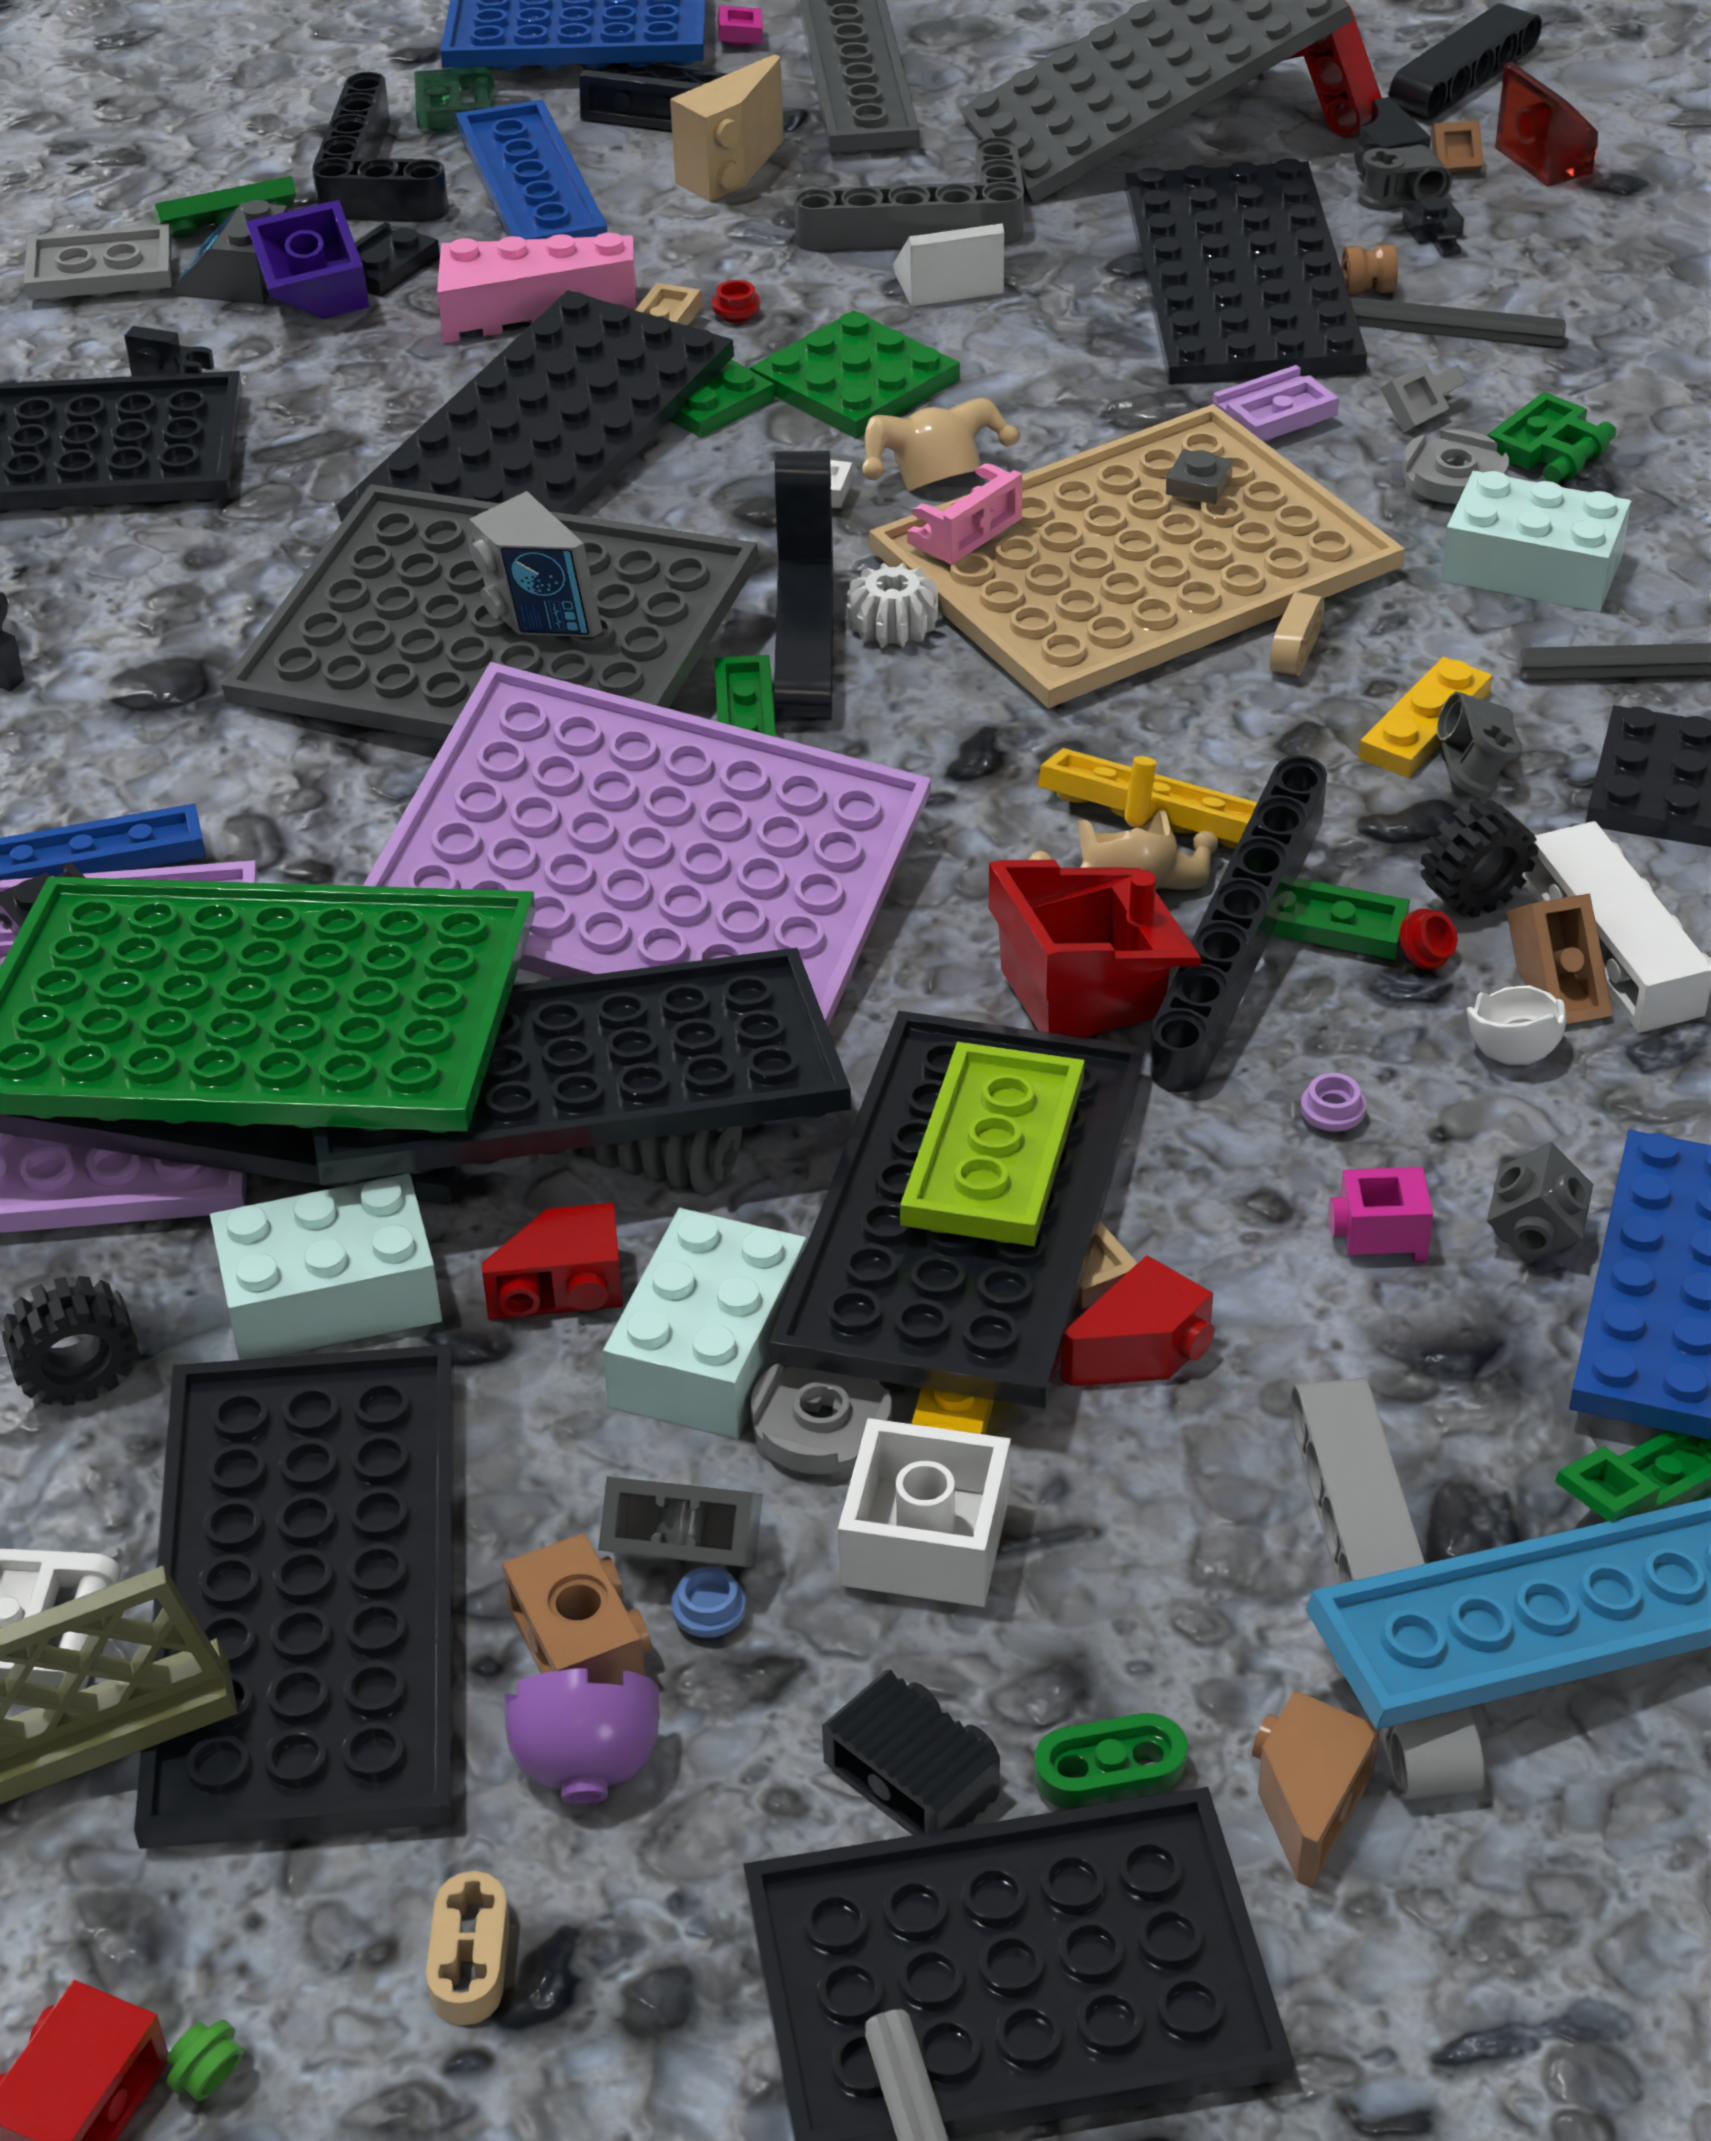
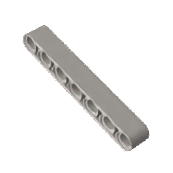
[1291,1377,1484,1800]

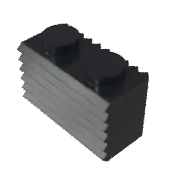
[822,1670,1000,1835]

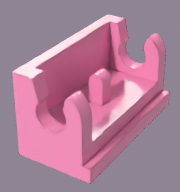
[907,463,1022,565]

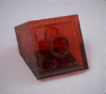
[1495,62,1599,187]

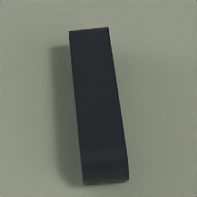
[1388,3,1542,119]

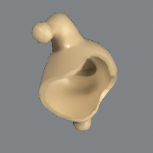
[862,397,1020,491]
[1028,811,1218,890]

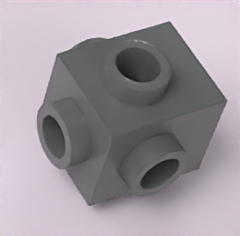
[1487,1142,1593,1264]

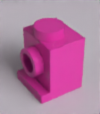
[1328,1167,1433,1262]

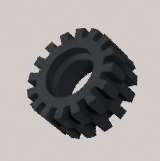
[1420,800,1538,918]
[2,1276,139,1406]

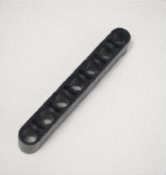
[1150,755,1327,1092]

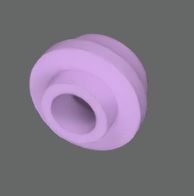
[1300,1073,1366,1132]

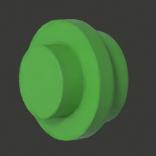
[166,2019,244,2101]

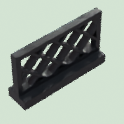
[579,63,727,130]

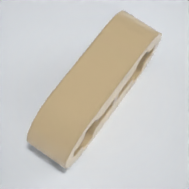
[1270,592,1324,676]
[426,1871,510,2026]

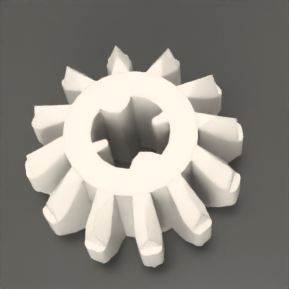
[847,563,938,648]

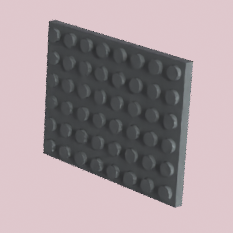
[221,484,760,740]

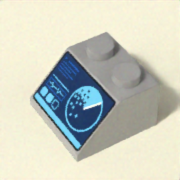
[469,491,603,637]

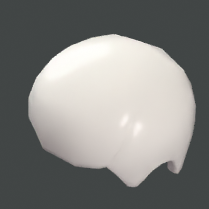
[1466,985,1567,1065]

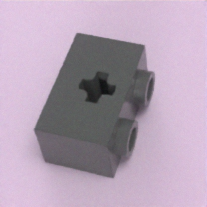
[598,1476,763,1567]

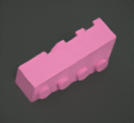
[437,233,637,344]

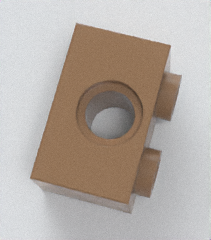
[502,1532,652,1686]

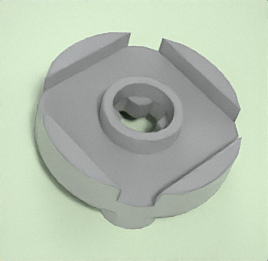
[1402,429,1509,506]
[751,1364,892,1480]

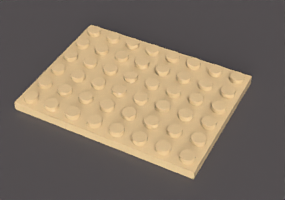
[869,404,1405,708]

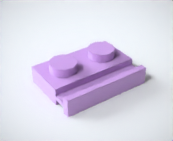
[1213,365,1339,442]

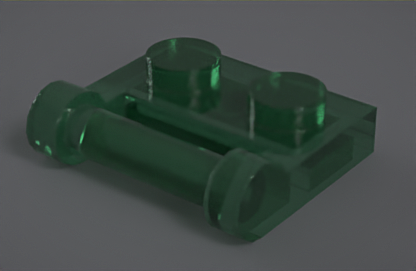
[414,67,495,131]

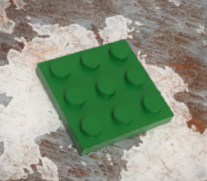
[750,310,960,439]

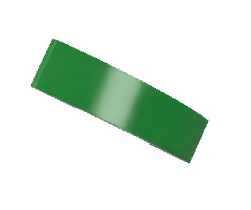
[1555,1430,1711,1523]

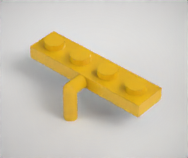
[1038,748,1258,849]

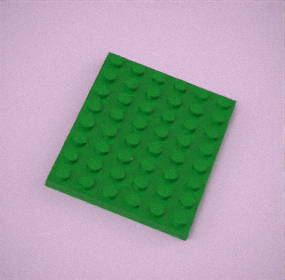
[0,877,536,1133]

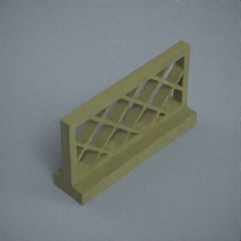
[0,1566,238,1804]

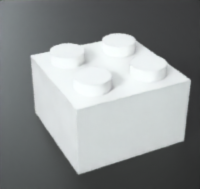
[838,1418,1011,1607]

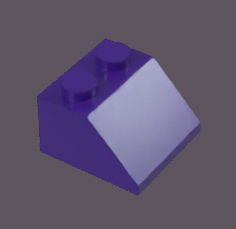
[246,200,370,319]

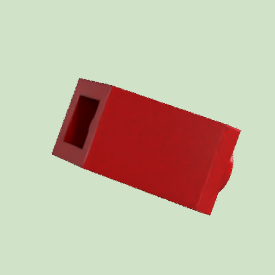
[482,1203,623,1320]

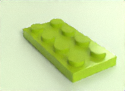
[900,1042,1085,1246]

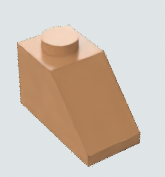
[1506,893,1613,1024]
[1252,1690,1380,1888]

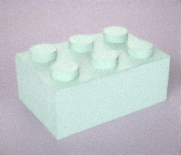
[1441,470,1631,612]
[210,1173,442,1360]
[603,1208,807,1440]

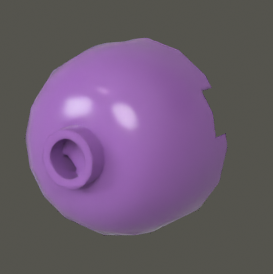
[504,1668,660,1804]

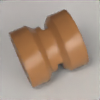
[1341,244,1398,296]

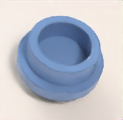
[671,1566,746,1638]

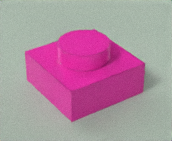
[717,5,763,47]

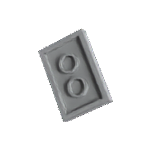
[24,224,172,302]

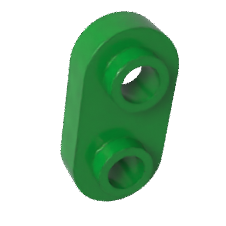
[1034,1713,1188,1809]

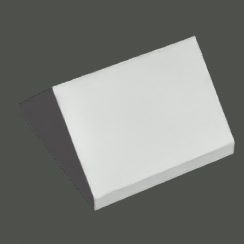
[893,223,1004,307]

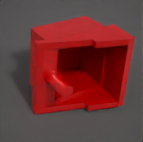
[988,860,1201,1038]

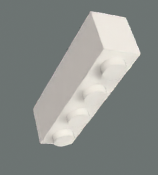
[1524,821,1711,1033]

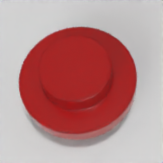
[712,280,760,323]
[1400,909,1458,970]

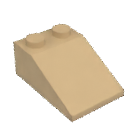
[670,54,784,202]

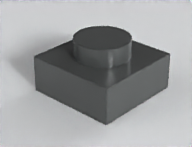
[1166,449,1233,505]

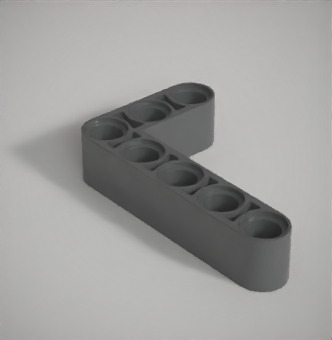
[794,137,1024,251]

